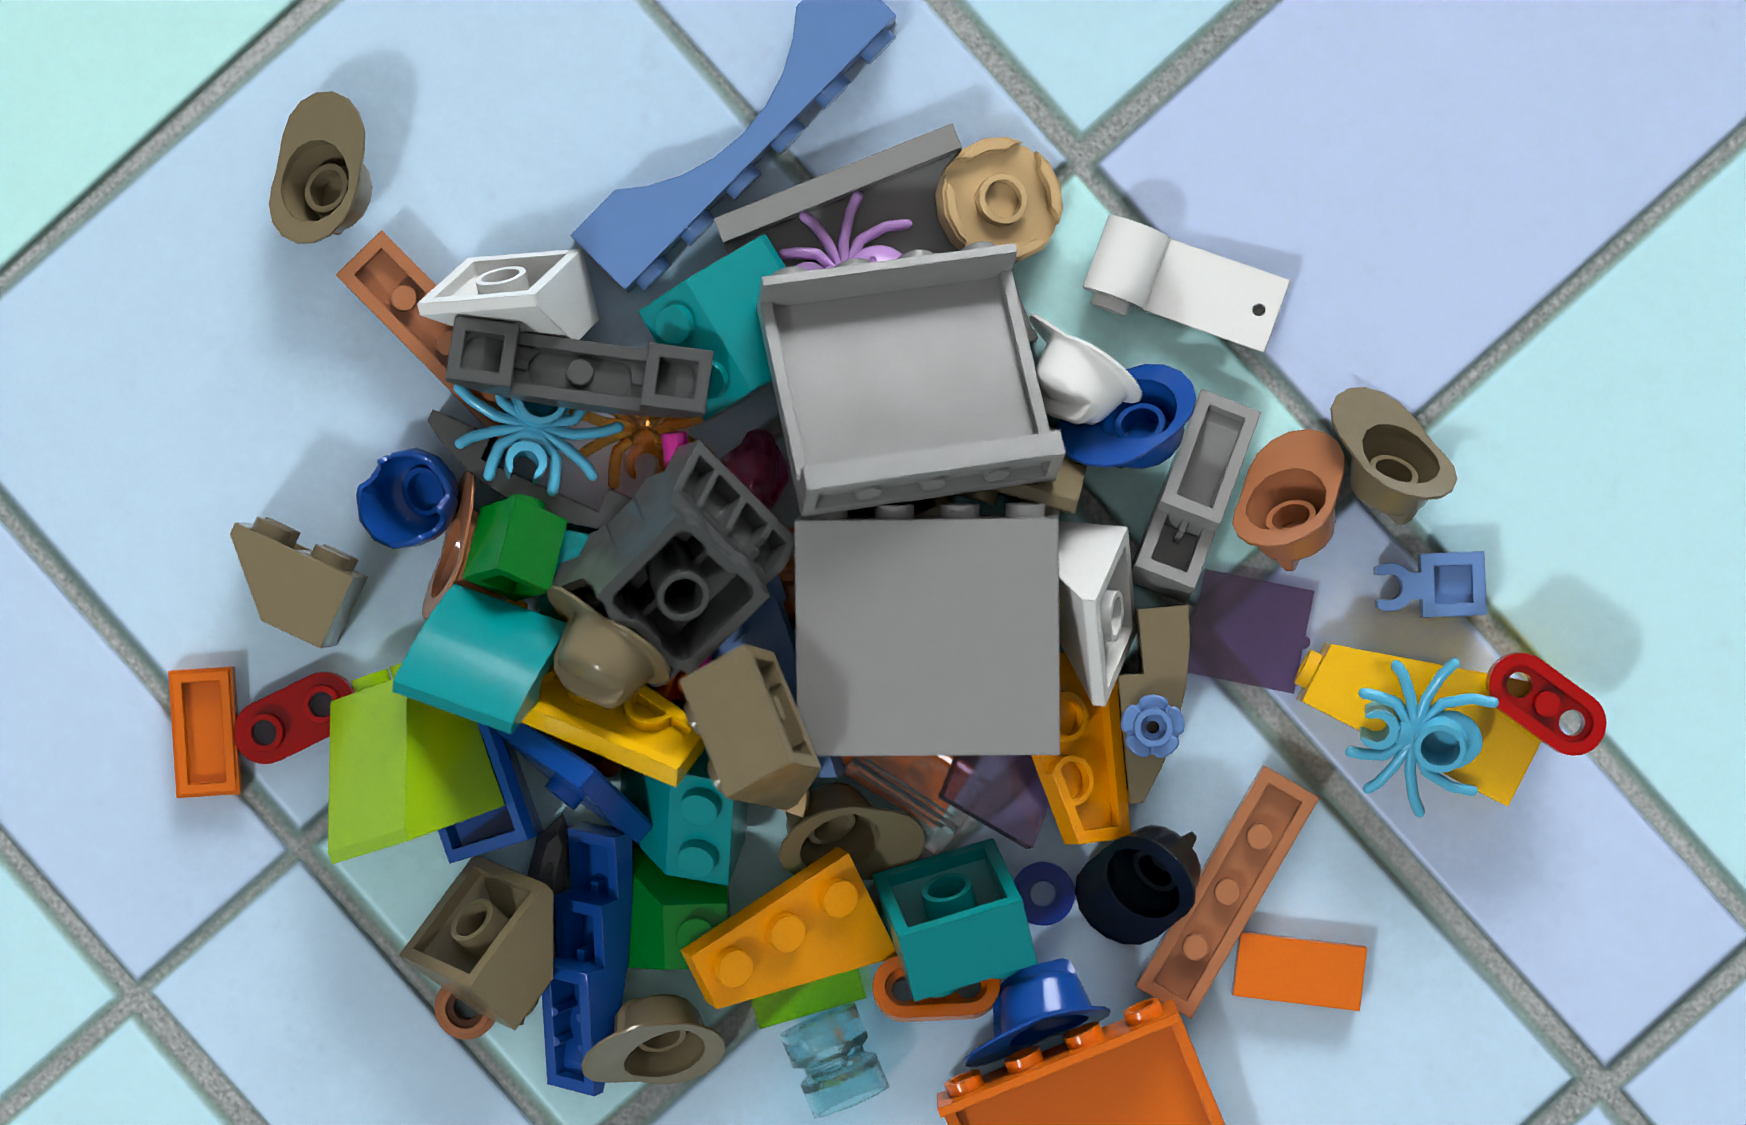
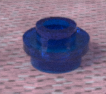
[1014,861,1075,926]

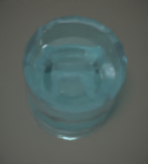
[779,1003,889,1118]

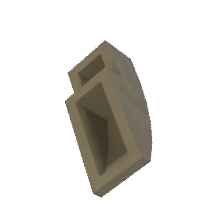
[1116,604,1190,804]

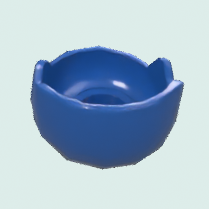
[356,447,460,549]

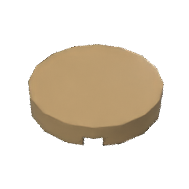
[935,137,1063,264]

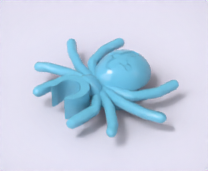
[453,384,624,497]
[1345,657,1499,817]

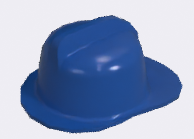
[1056,364,1196,469]
[964,958,1111,1068]

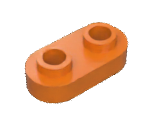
[872,956,1000,1022]

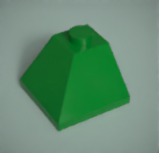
[627,840,730,970]

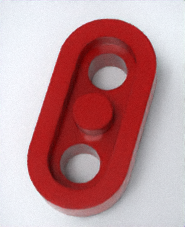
[1485,652,1607,756]
[234,672,355,764]

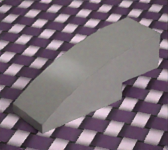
[1131,389,1261,604]

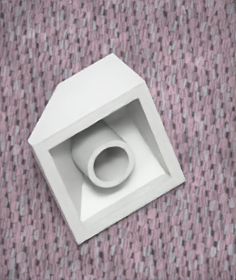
[417,248,599,340]
[1058,521,1136,706]

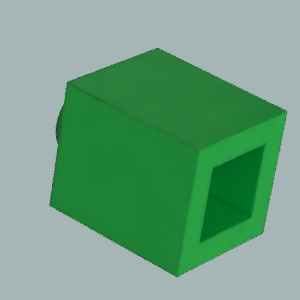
[462,494,568,602]

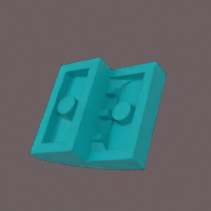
[392,583,567,734]

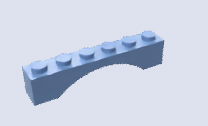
[570,0,896,293]

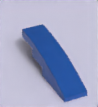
[542,821,633,1097]

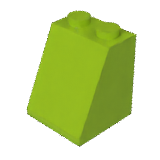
[328,663,505,864]

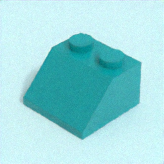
[637,234,786,421]
[620,748,748,886]
[872,838,1038,1002]

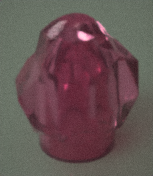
[719,428,788,511]

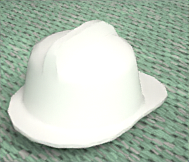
[1029,314,1142,425]

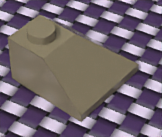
[399,855,553,1030]

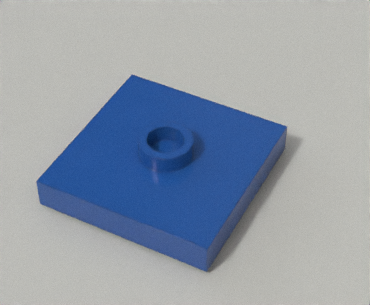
[496,722,653,844]

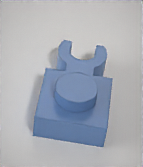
[1373,551,1487,618]

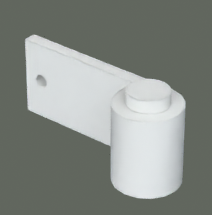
[1083,215,1291,353]

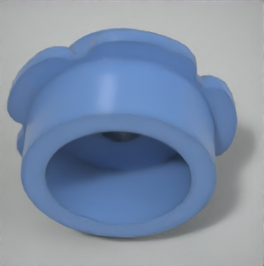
[1120,695,1185,758]

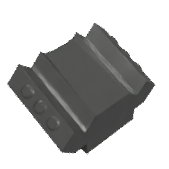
[552,440,795,689]

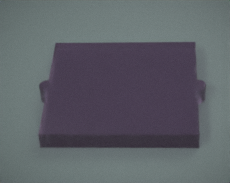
[1188,569,1314,694]
[938,755,1051,849]

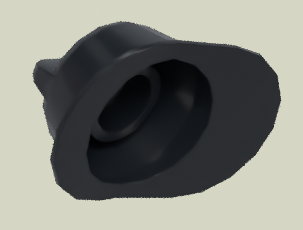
[1075,825,1201,945]

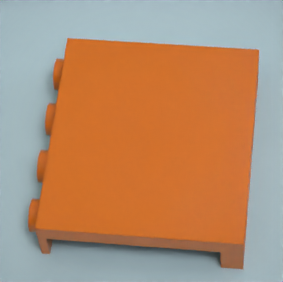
[937,998,1226,1125]

